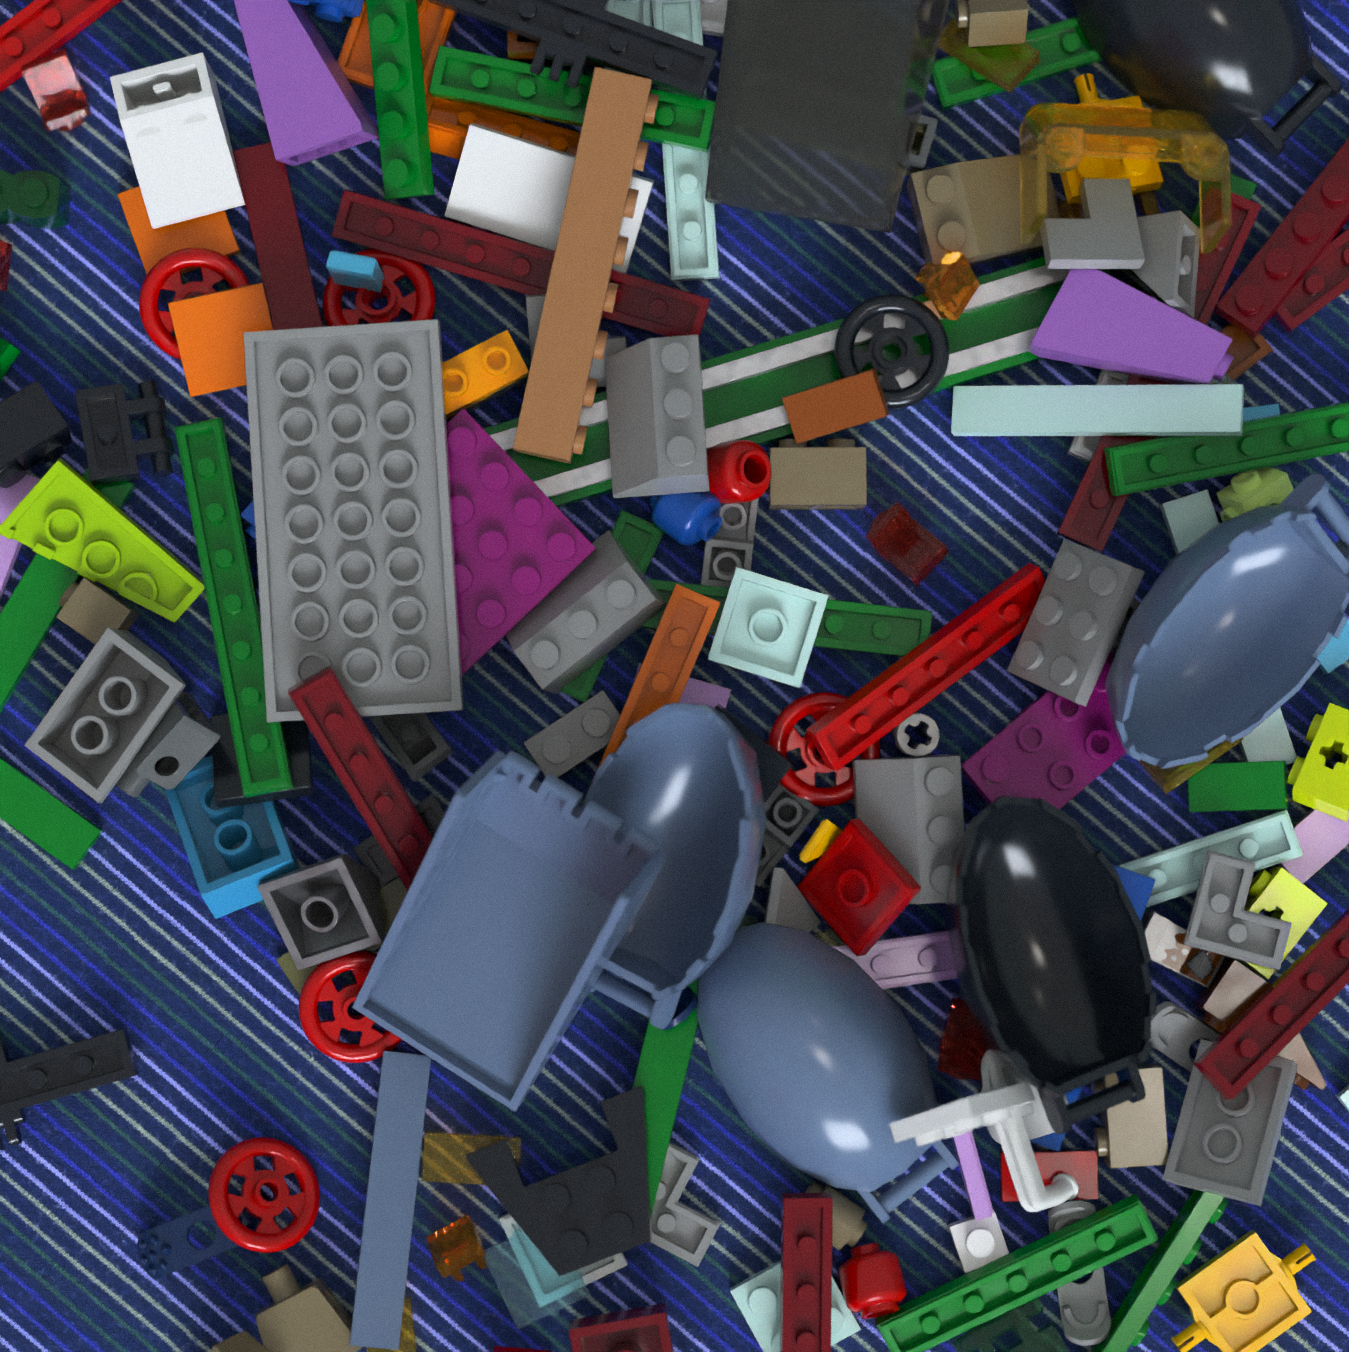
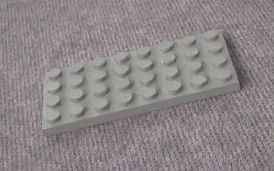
[243,319,464,722]

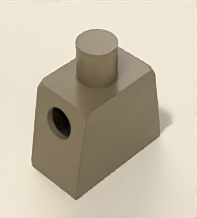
[255,1264,362,1352]

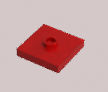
[797,819,922,957]

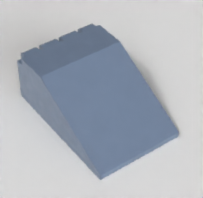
[352,750,666,1112]

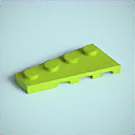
[0,458,205,623]

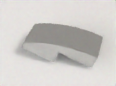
[701,498,759,588]

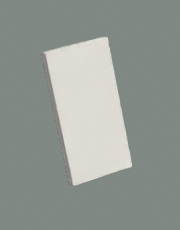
[444,123,654,273]

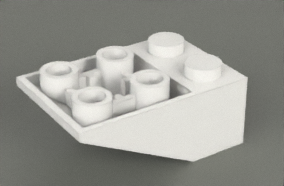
[110,52,246,229]

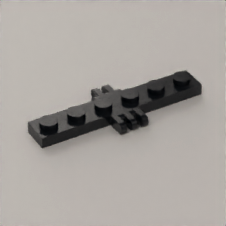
[428,0,718,101]
[0,1028,139,1150]

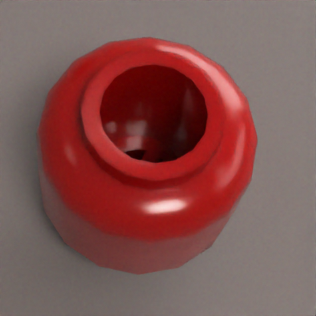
[707,440,772,504]
[838,1243,907,1319]

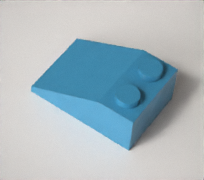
[164,755,300,919]

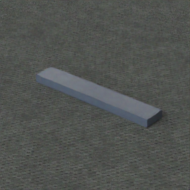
[349,1051,431,1350]

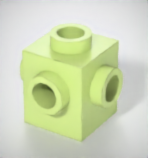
[1216,466,1294,522]

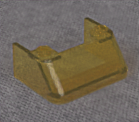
[1020,103,1232,254]

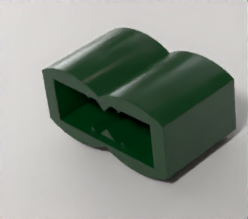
[0,169,71,229]

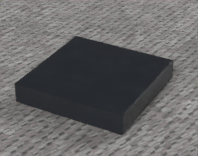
[210,714,314,808]

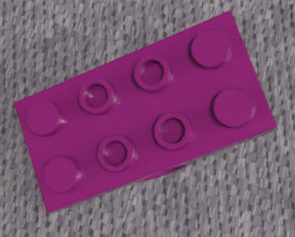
[961,651,1126,810]

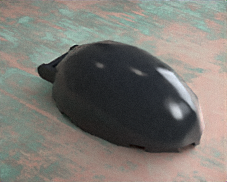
[1071,0,1342,157]
[945,796,1156,1135]

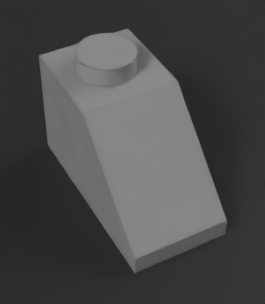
[1131,210,1201,318]

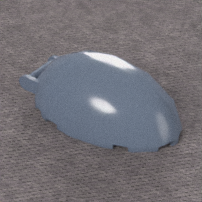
[1105,473,1349,769]
[581,703,767,1030]
[696,921,960,1224]

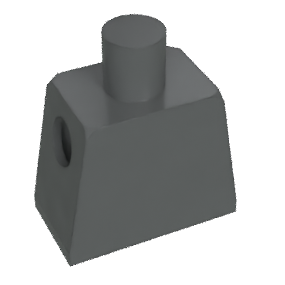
[116,690,221,798]

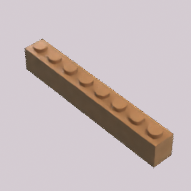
[513,67,659,464]

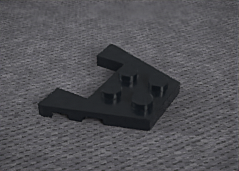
[466,1086,652,1276]

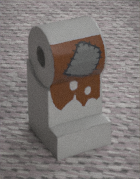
[1141,910,1226,989]

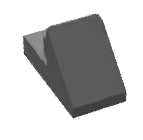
[369,713,453,782]

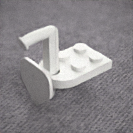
[889,1049,1079,1212]

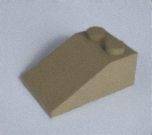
[906,151,1061,276]

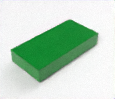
[1187,761,1288,812]

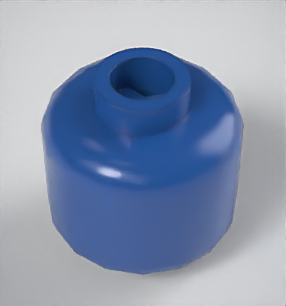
[650,491,722,546]

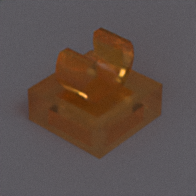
[915,250,980,321]
[426,1214,486,1282]

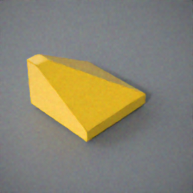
[799,819,842,864]

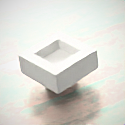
[948,1210,1009,1273]

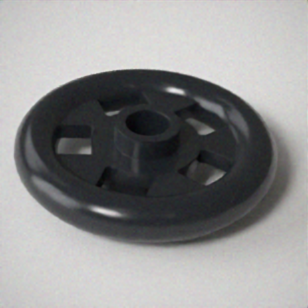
[834,294,950,409]

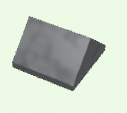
[257,854,385,970]

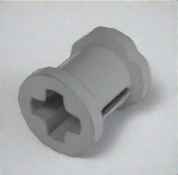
[892,713,940,757]

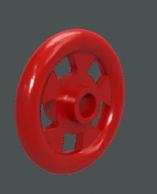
[139,248,250,360]
[322,248,435,327]
[768,692,880,807]
[298,950,402,1063]
[208,1137,320,1253]

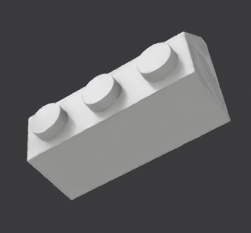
[605,335,710,498]
[506,530,667,694]
[24,627,186,803]
[852,754,964,904]

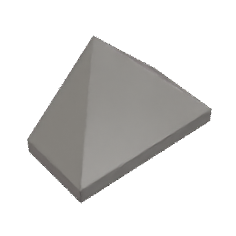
[764,867,822,933]

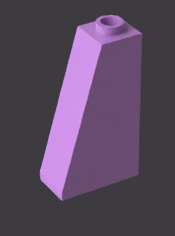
[234,0,379,166]
[1028,269,1234,385]

